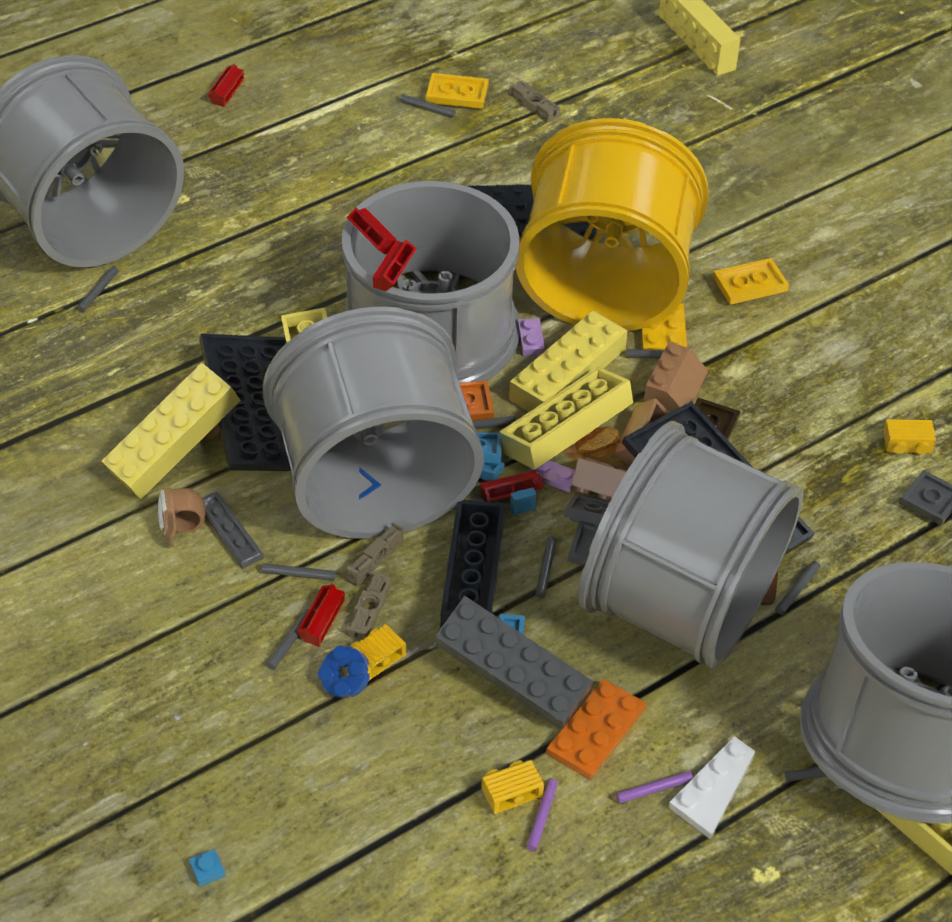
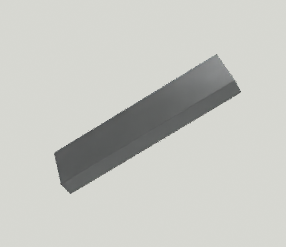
[203,491,263,569]

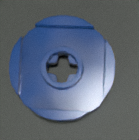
[318,645,370,698]

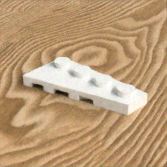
[669,736,755,840]

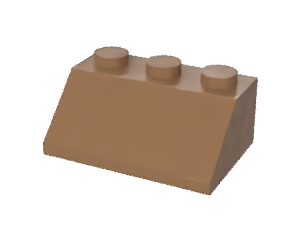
[644,342,708,412]
[615,398,669,467]
[571,457,628,501]

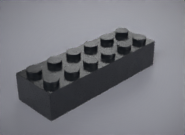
[440,500,506,629]

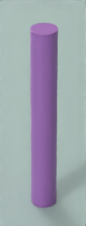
[616,771,693,804]
[526,779,558,852]

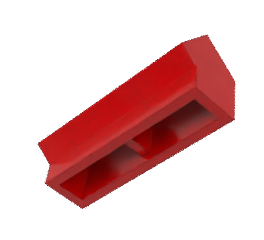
[206,64,244,107]
[346,207,397,255]
[372,239,417,291]
[480,470,543,502]
[296,584,345,647]

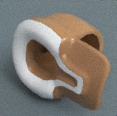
[158,488,206,547]

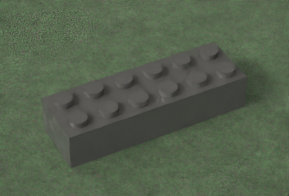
[435,596,593,730]

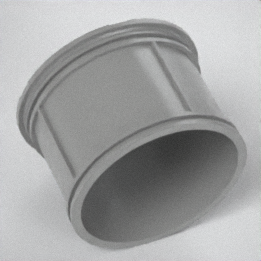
[0,55,184,267]
[342,181,520,383]
[263,307,484,538]
[578,421,803,669]
[800,562,952,824]

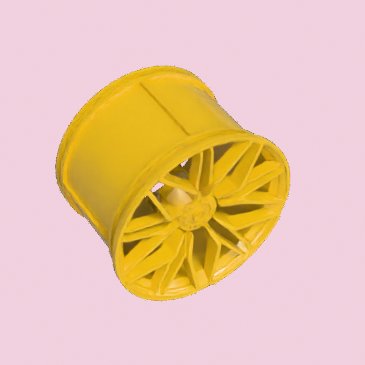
[516,118,709,331]

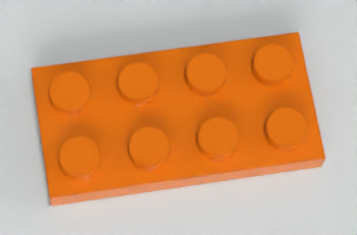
[546,679,647,780]

